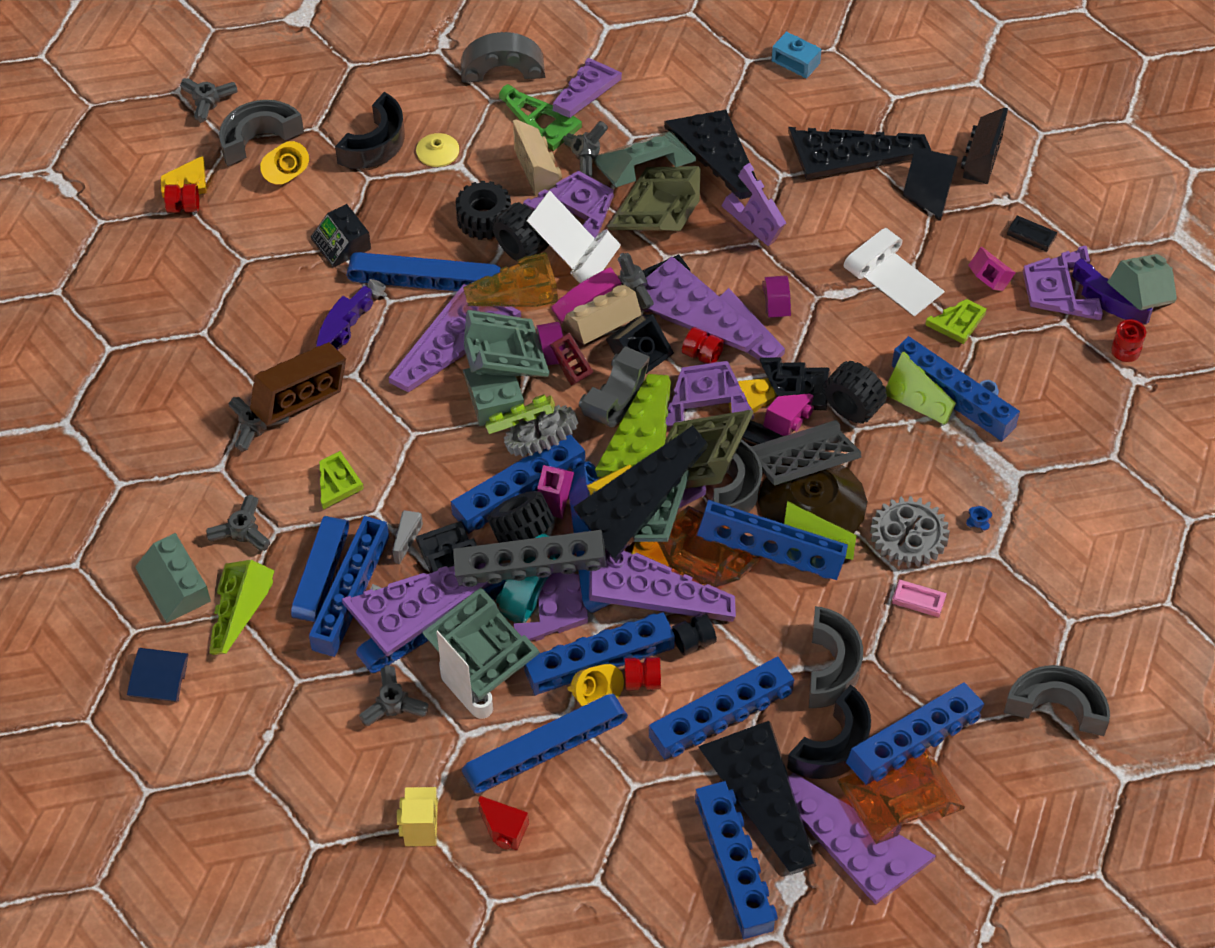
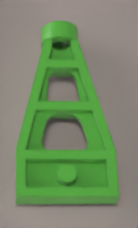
[499,84,582,151]

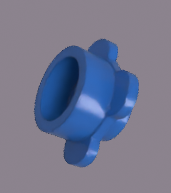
[966,506,992,530]

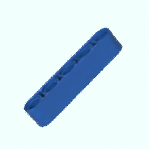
[291,516,349,622]

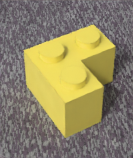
[397,787,438,846]

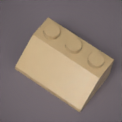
[513,119,562,196]
[562,285,642,344]

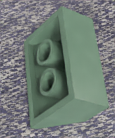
[1107,254,1177,310]
[135,533,211,623]

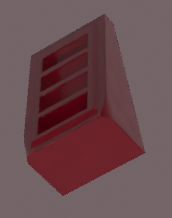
[550,333,594,386]

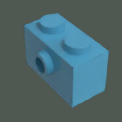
[772,32,822,79]

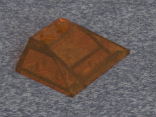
[658,505,764,587]
[837,749,965,844]

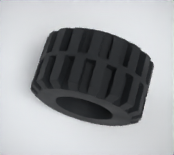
[456,181,511,240]
[492,202,549,264]
[823,361,887,424]
[487,491,554,543]

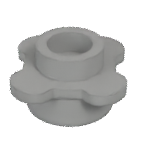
[362,279,387,299]

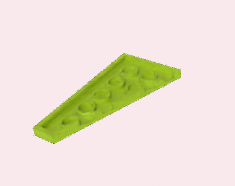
[595,374,671,477]

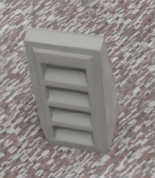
[393,510,423,564]

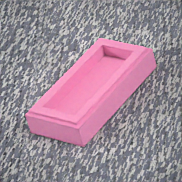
[892,579,947,618]

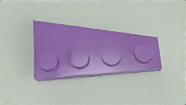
[553,58,622,118]
[720,288,785,361]

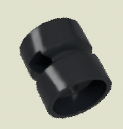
[671,613,717,656]

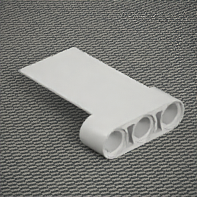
[527,190,621,283]
[844,228,945,317]
[437,630,493,719]

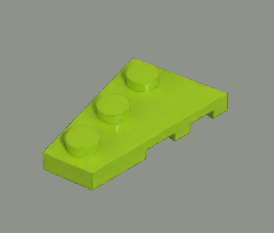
[885,352,956,425]
[486,394,555,434]
[784,501,856,560]

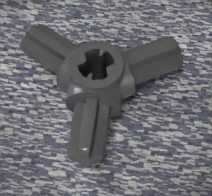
[180,78,238,123]
[563,121,608,177]
[618,253,654,310]
[229,397,289,452]
[206,494,270,551]
[359,665,429,726]

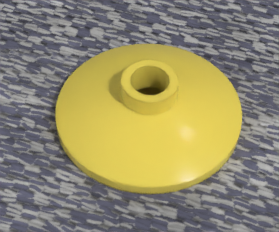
[416,133,459,167]

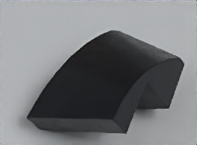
[903,147,958,221]
[760,357,831,411]
[415,521,477,573]

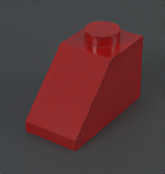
[478,796,529,850]

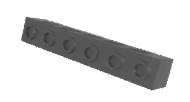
[453,530,606,587]

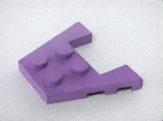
[721,163,786,246]
[523,171,614,238]
[1023,246,1103,320]
[666,361,754,432]
[514,573,588,641]

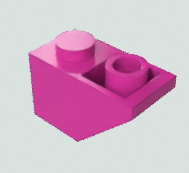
[968,247,1016,291]
[763,394,814,436]
[537,465,574,519]

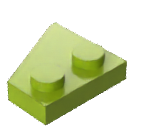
[925,299,987,344]
[319,451,364,509]

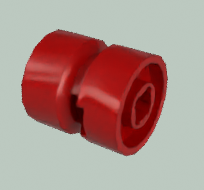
[164,184,200,213]
[1111,319,1147,362]
[682,327,724,364]
[625,657,661,691]

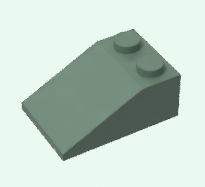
[463,368,524,426]

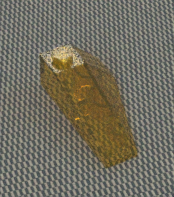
[463,252,558,307]

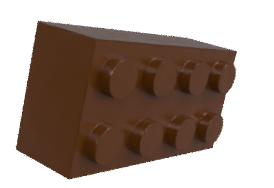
[250,342,346,426]

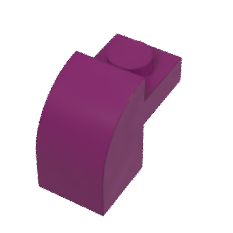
[762,276,791,317]
[535,321,567,366]

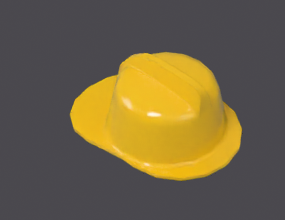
[260,141,309,184]
[567,664,624,706]

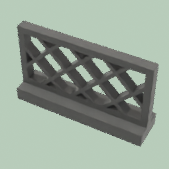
[751,420,862,485]

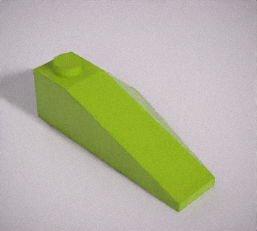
[209,560,274,655]

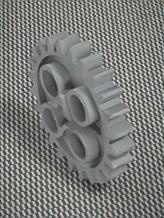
[504,405,578,457]
[870,496,950,568]

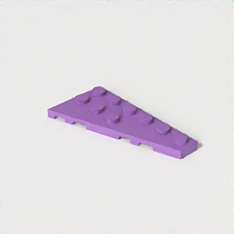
[639,257,763,352]
[389,284,521,392]
[589,550,736,622]
[342,563,502,657]
[788,773,936,905]

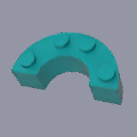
[496,534,560,623]

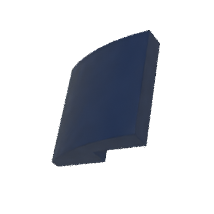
[127,648,189,702]

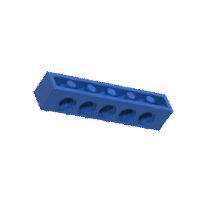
[892,336,1020,441]
[451,435,585,534]
[697,500,848,580]
[309,516,389,657]
[524,612,675,695]
[649,656,794,760]
[846,682,984,785]
[695,781,778,940]

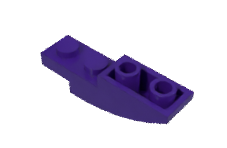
[1072,258,1153,325]
[316,285,373,350]

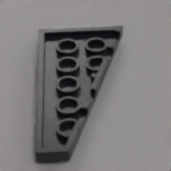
[664,110,758,199]
[788,127,931,180]
[574,426,708,563]
[698,721,817,875]

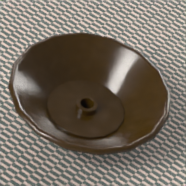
[758,457,868,533]

